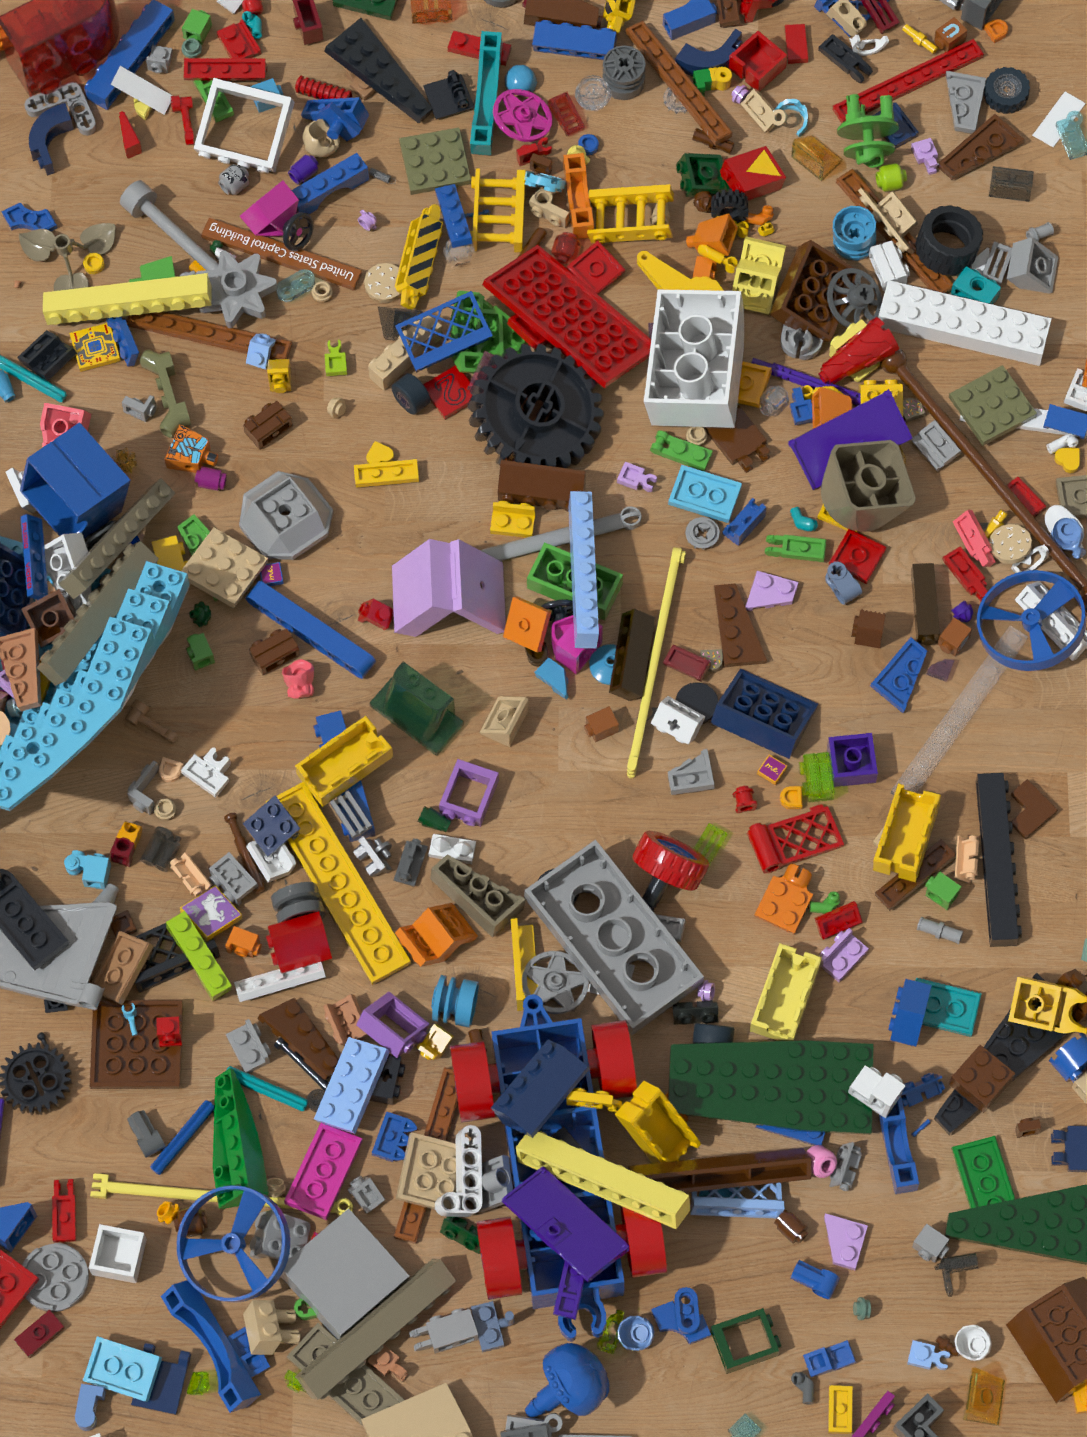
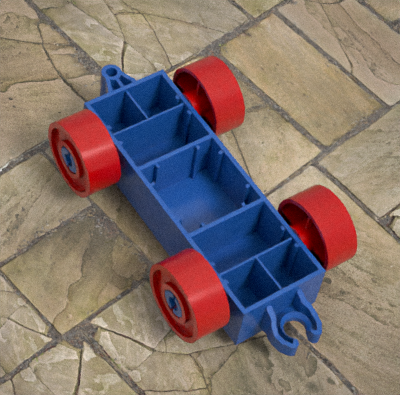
[450,994,667,1342]

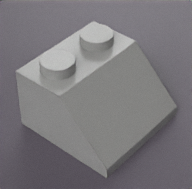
[1007,237,1058,294]

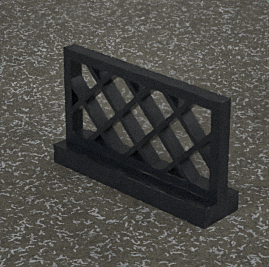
[135,923,221,993]

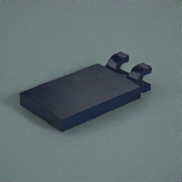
[1051,1126,1087,1172]

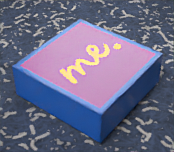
[260,562,284,586]

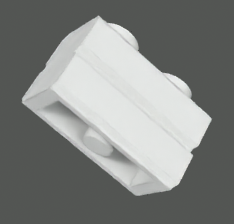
[869,241,910,292]

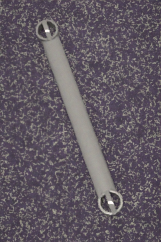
[480,506,641,561]

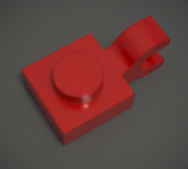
[516,137,552,166]

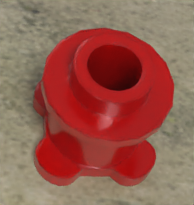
[732,786,758,813]

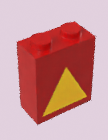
[720,146,786,201]

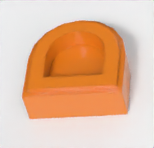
[984,19,1008,43]

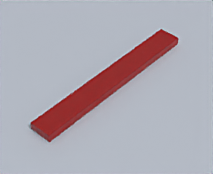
[832,39,984,123]

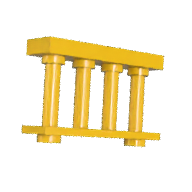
[470,168,526,252]
[587,184,674,244]

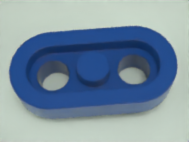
[674,1287,700,1335]

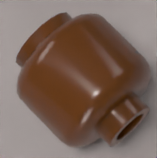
[174,1207,208,1238]

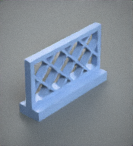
[690,1159,784,1219]

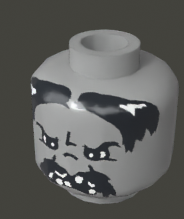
[218,164,249,195]

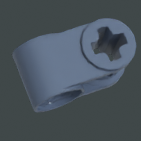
[825,562,862,605]

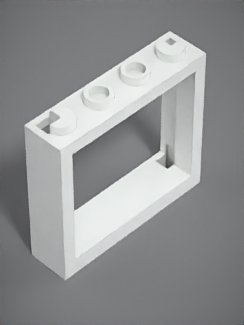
[194,78,295,173]

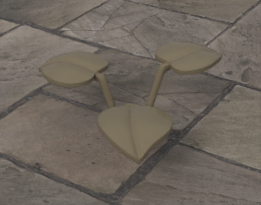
[19,223,116,291]

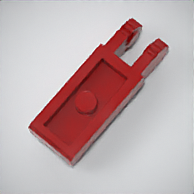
[52,1179,76,1243]

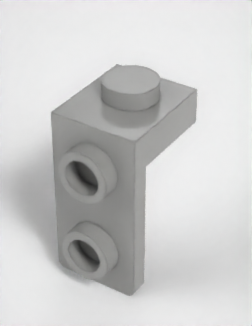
[127,761,159,815]

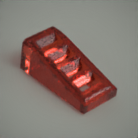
[547,92,585,136]

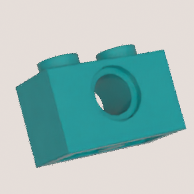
[951,266,1001,305]

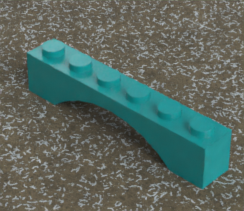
[470,31,503,155]

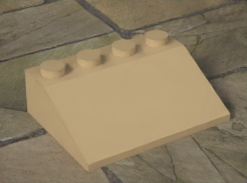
[361,1383,473,1437]

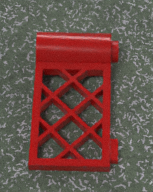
[747,804,844,874]

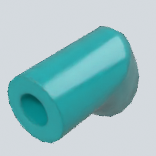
[242,11,262,39]

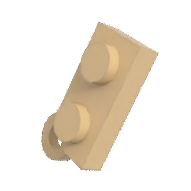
[740,89,787,133]

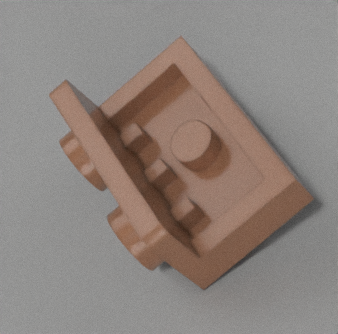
[323,994,369,1046]

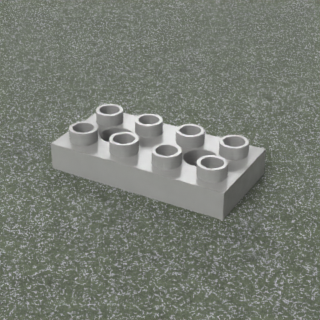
[524,840,704,1035]

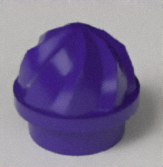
[951,600,973,622]

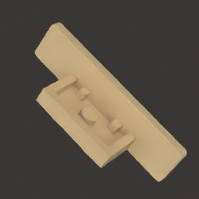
[858,188,919,255]

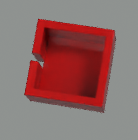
[729,31,787,92]

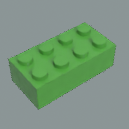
[527,542,623,620]

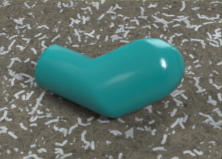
[790,507,818,532]

